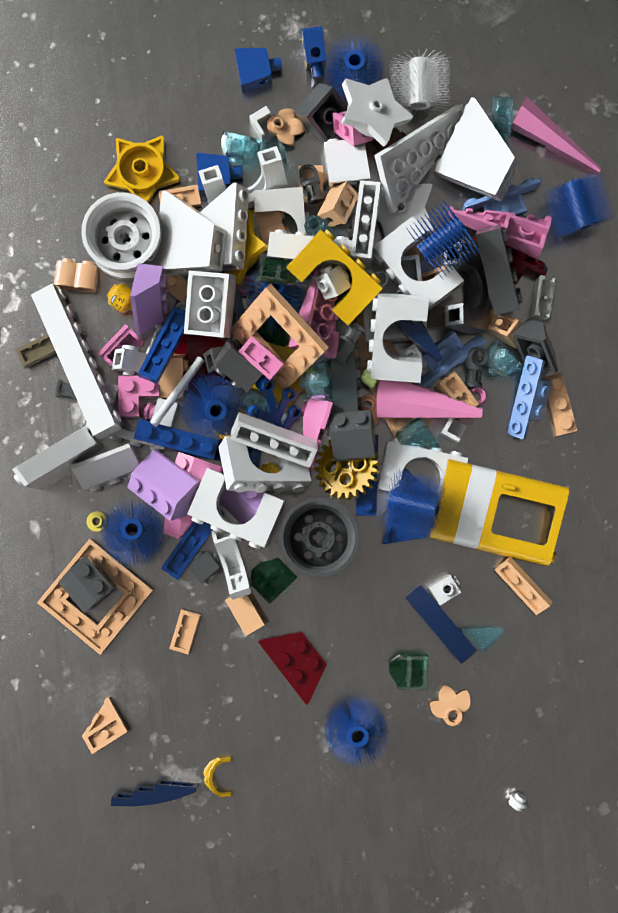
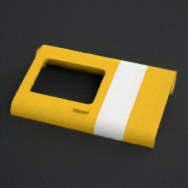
[428,459,569,567]

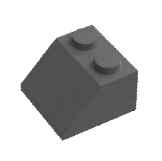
[294,83,347,142]
[512,319,558,373]
[214,338,262,392]
[330,410,376,462]
[58,555,117,614]

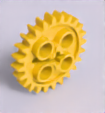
[314,439,380,500]

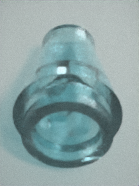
[304,215,324,236]

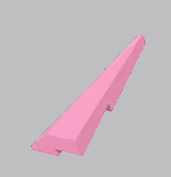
[510,96,601,175]
[446,206,552,260]
[377,380,483,418]

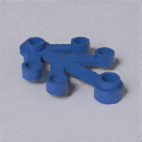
[248,375,301,430]

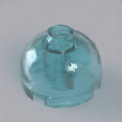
[221,131,262,165]
[486,339,524,378]
[299,359,332,401]

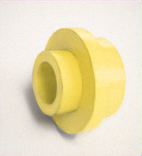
[87,511,107,532]

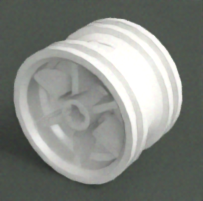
[82,192,162,282]

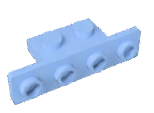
[462,178,541,216]
[415,331,487,388]
[507,356,552,439]

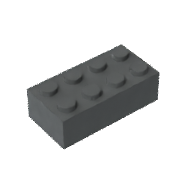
[475,224,523,315]

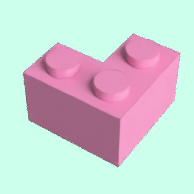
[118,376,160,419]

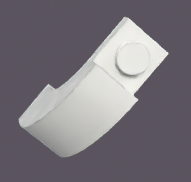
[211,530,252,600]

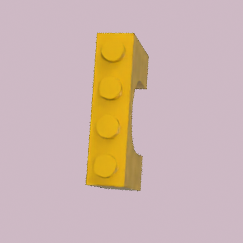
[286,229,383,325]

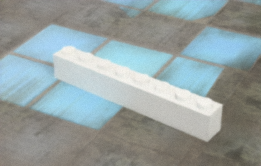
[31,284,122,440]

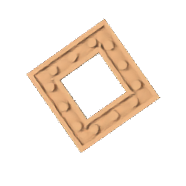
[232,284,329,390]
[37,539,153,655]

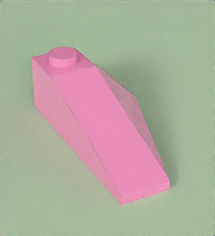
[289,267,340,359]
[301,398,333,476]
[163,452,223,539]

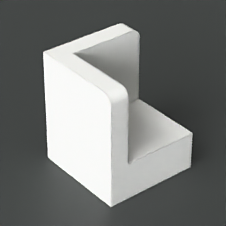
[249,106,275,143]
[439,418,467,445]

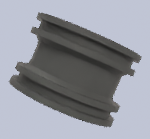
[279,497,359,578]

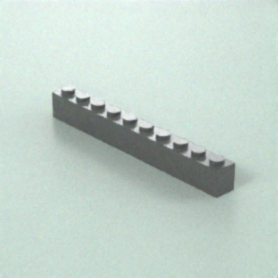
[323,217,362,414]

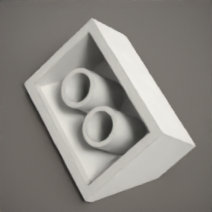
[184,271,236,338]
[70,444,141,493]

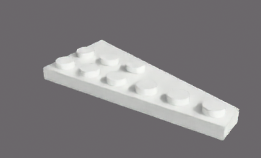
[374,104,464,213]

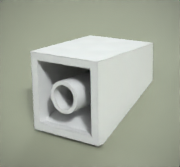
[324,138,370,192]

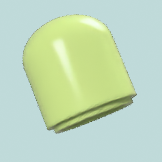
[360,369,379,389]

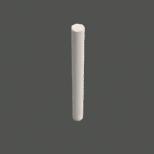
[150,356,204,427]

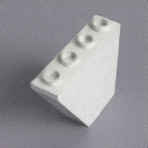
[434,97,521,202]
[181,183,249,277]
[153,191,227,275]
[12,427,104,490]

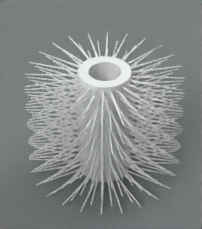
[389,49,451,116]

